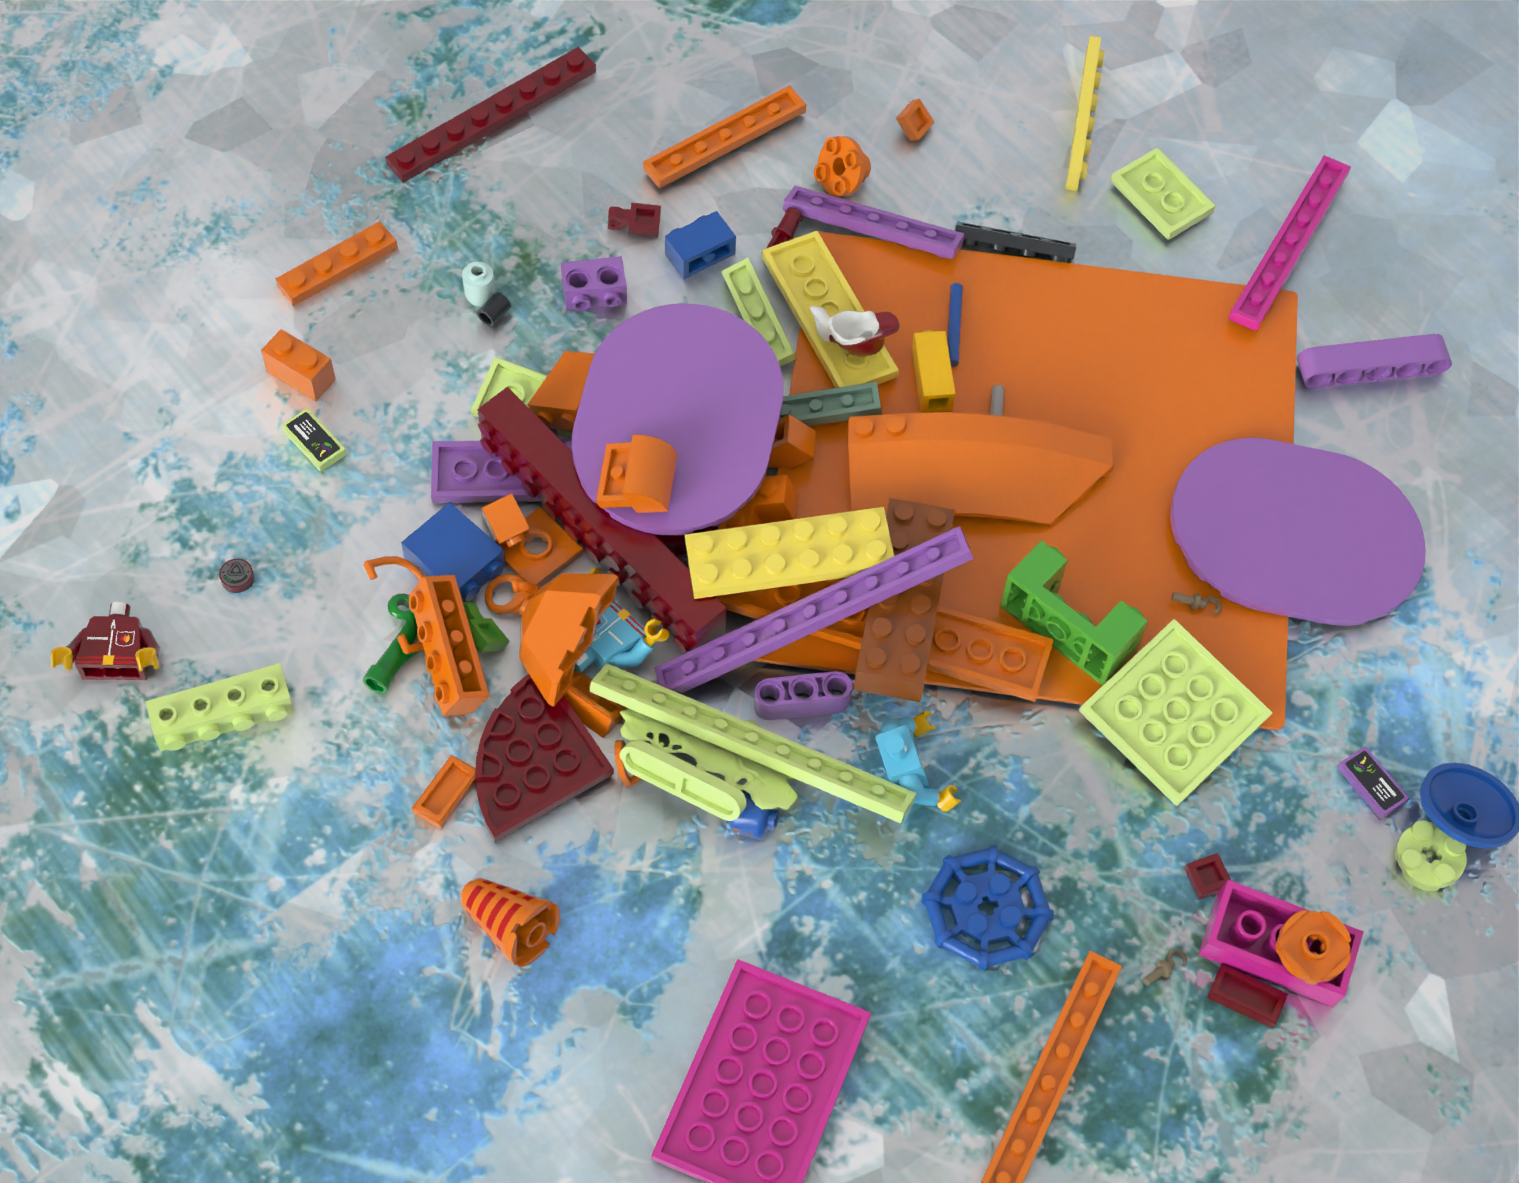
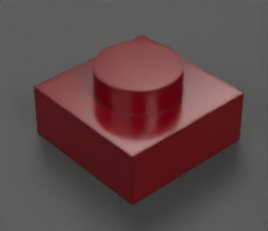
[1184,853,1232,900]

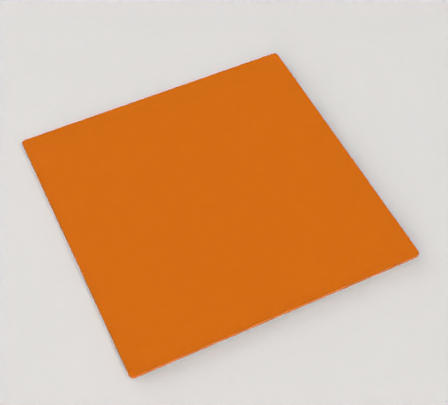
[753,232,1298,730]

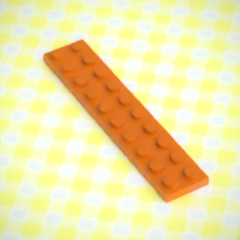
[716,578,1054,702]

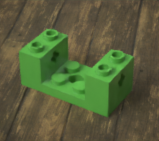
[1000,540,1148,686]

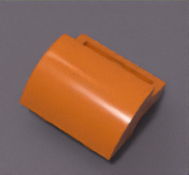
[596,435,678,513]

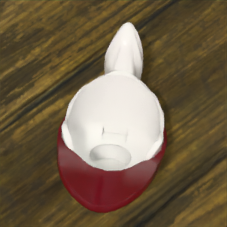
[810,306,900,357]

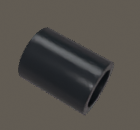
[477,292,511,327]

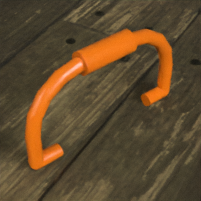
[363,556,425,654]

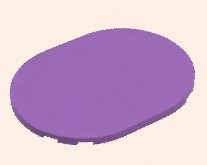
[572,303,783,535]
[1170,438,1426,626]

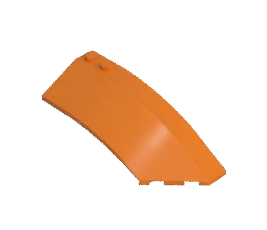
[848,412,1113,528]

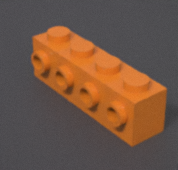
[409,575,489,716]

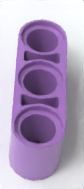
[754,671,852,720]

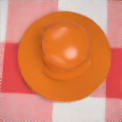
[814,136,871,197]

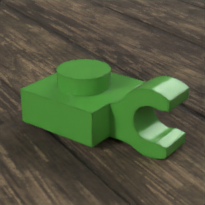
[463,602,510,653]

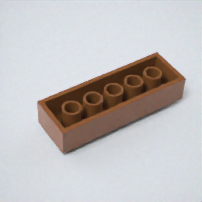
[853,498,955,702]

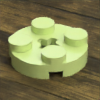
[1394,820,1467,891]

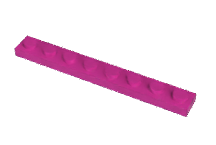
[1229,155,1351,332]

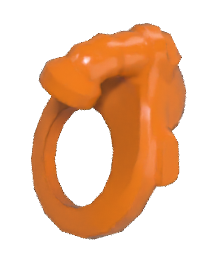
[484,574,540,615]

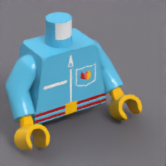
[574,568,669,673]
[875,711,961,812]

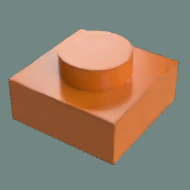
[896,99,935,142]

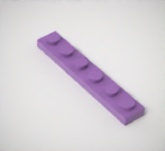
[783,185,964,259]

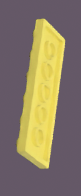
[761,231,899,388]
[685,507,894,599]

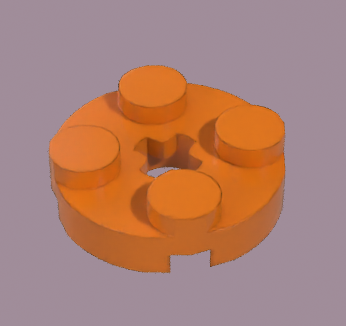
[1275,910,1351,985]

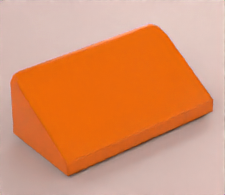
[564,671,627,738]

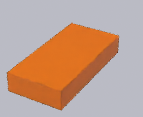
[412,754,476,829]

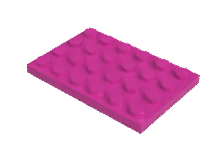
[651,959,871,1183]

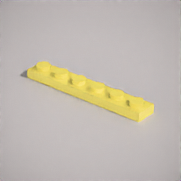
[1065,36,1105,191]

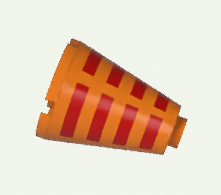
[461,878,560,967]

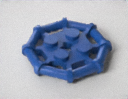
[921,845,1054,971]

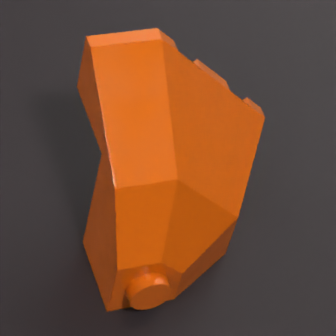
[519,573,618,707]

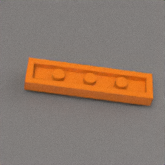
[275,221,398,306]

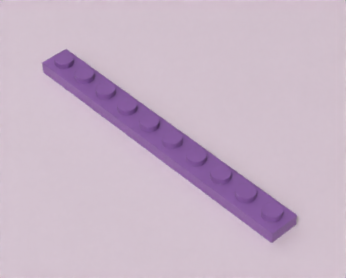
[654,526,974,694]

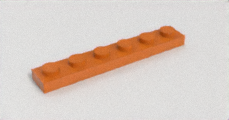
[643,85,806,189]

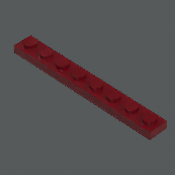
[385,46,596,183]

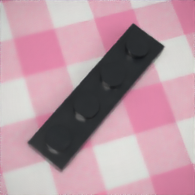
[955,221,1076,262]

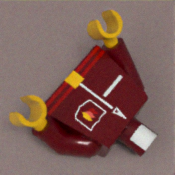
[51,602,160,680]

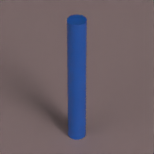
[947,283,963,367]

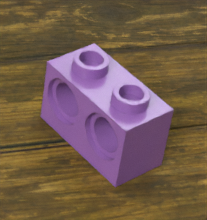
[561,256,627,311]

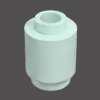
[462,262,495,306]

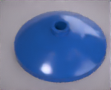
[1420,763,1519,848]

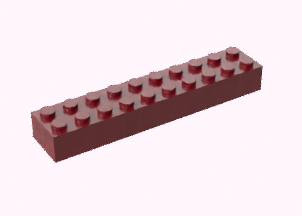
[477,387,727,654]

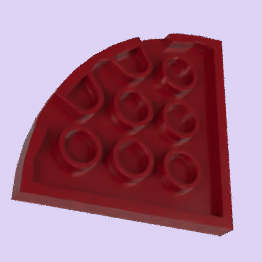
[475,674,614,843]

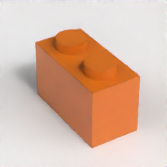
[261,329,336,401]

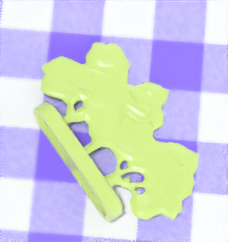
[620,708,798,821]

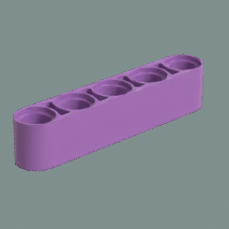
[1297,334,1452,388]

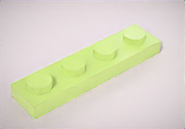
[721,258,797,367]

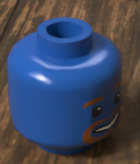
[726,790,779,839]

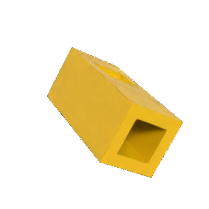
[911,330,956,413]

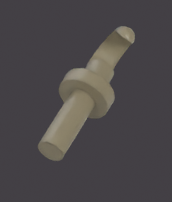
[1171,592,1222,614]
[1143,949,1188,986]

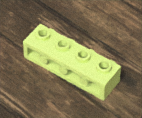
[145,663,295,751]

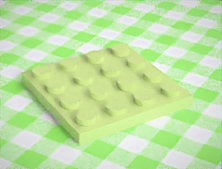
[1079,619,1273,806]

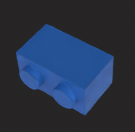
[665,211,736,280]

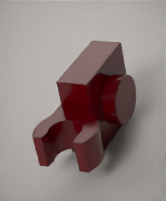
[608,202,661,237]

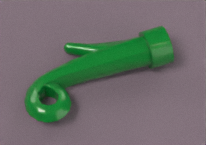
[363,593,422,694]

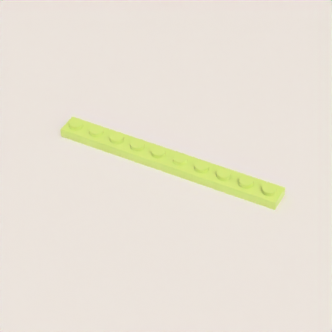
[590,663,916,823]

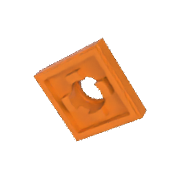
[495,507,583,588]

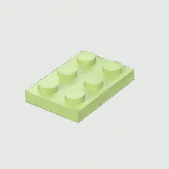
[1110,147,1216,240]

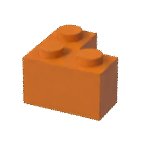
[719,475,799,530]

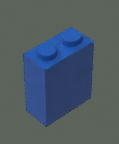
[401,502,506,602]

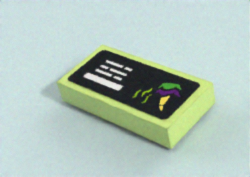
[281,408,347,472]

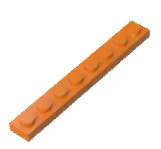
[981,951,1122,1183]

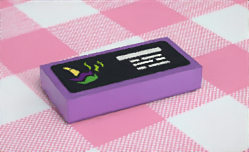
[1337,746,1410,820]

